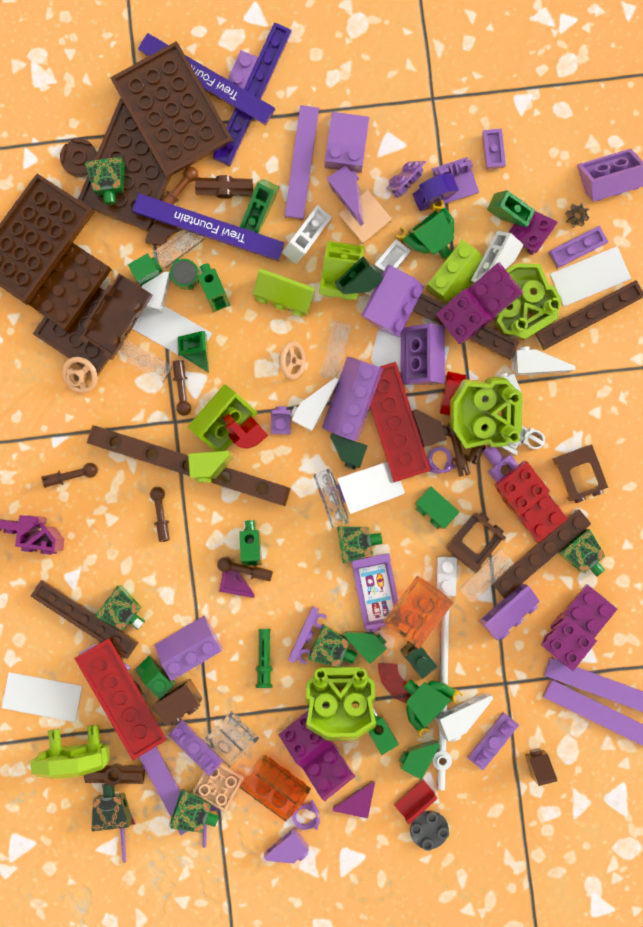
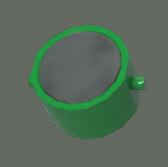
[170,258,200,290]

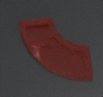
[378,663,411,703]

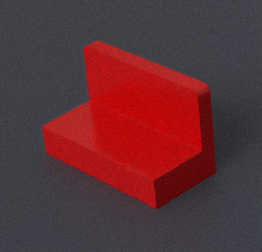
[394,779,438,825]

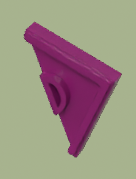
[219,556,255,598]
[333,781,375,818]

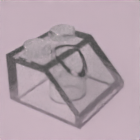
[203,711,259,768]

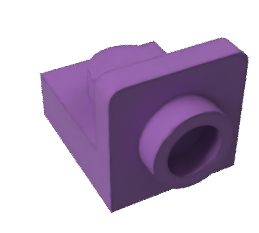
[271,406,291,434]

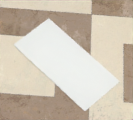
[550,246,631,306]
[132,306,212,363]
[371,330,449,372]
[338,462,405,514]
[2,672,82,722]

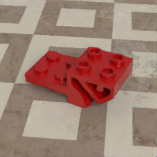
[494,460,568,543]

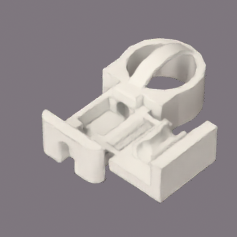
[500,426,545,456]

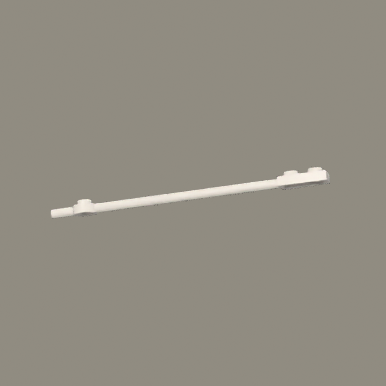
[432,557,457,790]

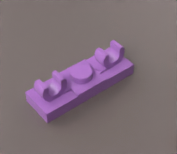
[288,606,327,664]
[467,712,519,770]
[169,720,223,776]

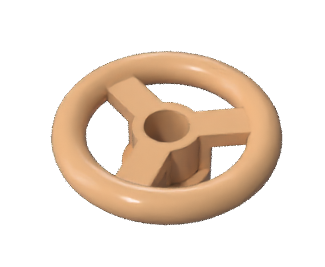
[279,341,306,380]
[62,357,98,393]

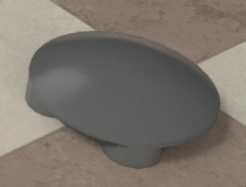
[410,811,449,851]

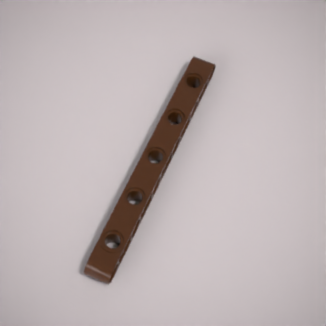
[87,425,291,506]

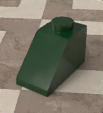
[335,256,383,294]
[330,433,368,470]

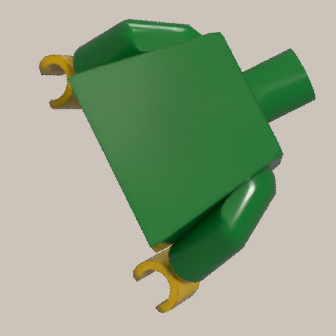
[395,200,454,259]
[403,680,463,738]

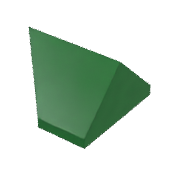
[178,331,209,373]

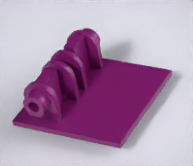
[508,211,558,255]

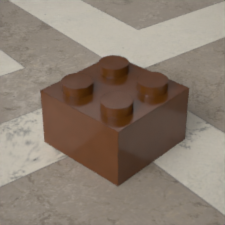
[153,679,203,726]

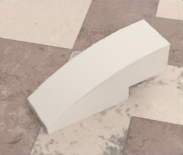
[365,239,411,297]

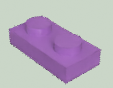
[227,50,258,89]
[482,128,506,170]

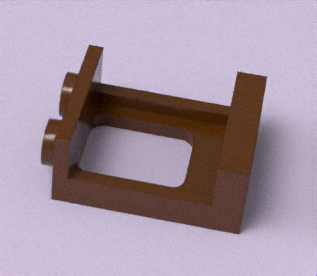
[552,444,609,503]
[445,512,506,573]

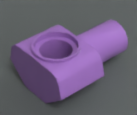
[482,445,519,482]

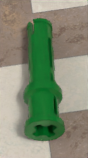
[255,629,273,688]

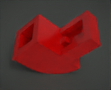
[440,371,466,416]
[223,413,268,449]

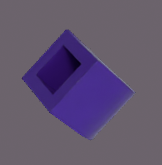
[412,173,459,211]

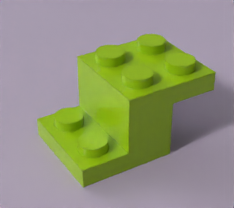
[319,241,365,300]

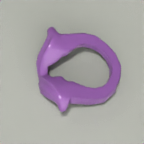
[428,447,456,474]
[293,800,320,830]

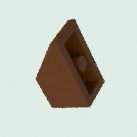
[412,409,448,448]
[525,748,558,786]

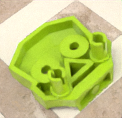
[495,264,562,341]
[450,377,523,449]
[306,667,376,741]
[30,725,110,779]

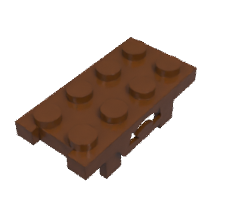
[79,273,153,360]

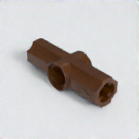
[195,175,253,199]
[84,763,145,786]

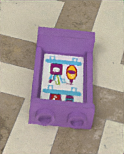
[351,553,403,632]

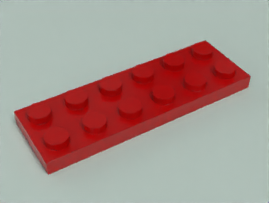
[370,362,431,482]
[74,638,167,761]

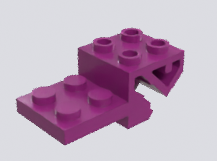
[436,262,524,344]
[0,515,65,555]
[540,584,618,671]
[278,711,356,802]

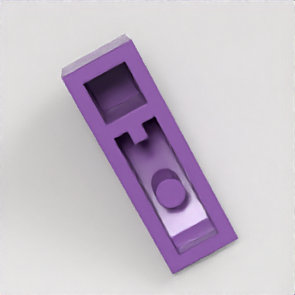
[327,165,364,226]

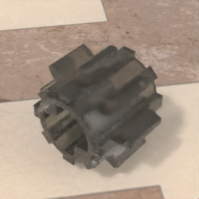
[565,203,590,228]

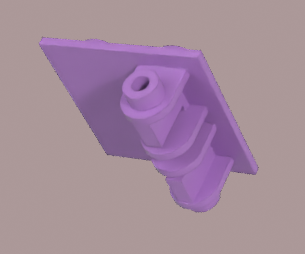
[432,157,479,204]
[386,161,426,198]

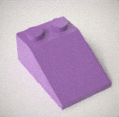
[325,112,369,173]

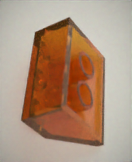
[383,576,454,649]
[239,754,311,822]

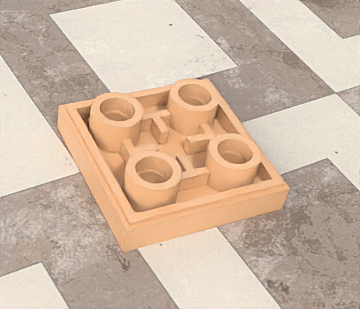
[339,190,392,244]
[191,764,245,812]

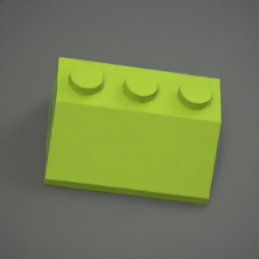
[425,239,483,305]
[253,268,315,317]
[187,384,258,452]
[188,451,234,483]

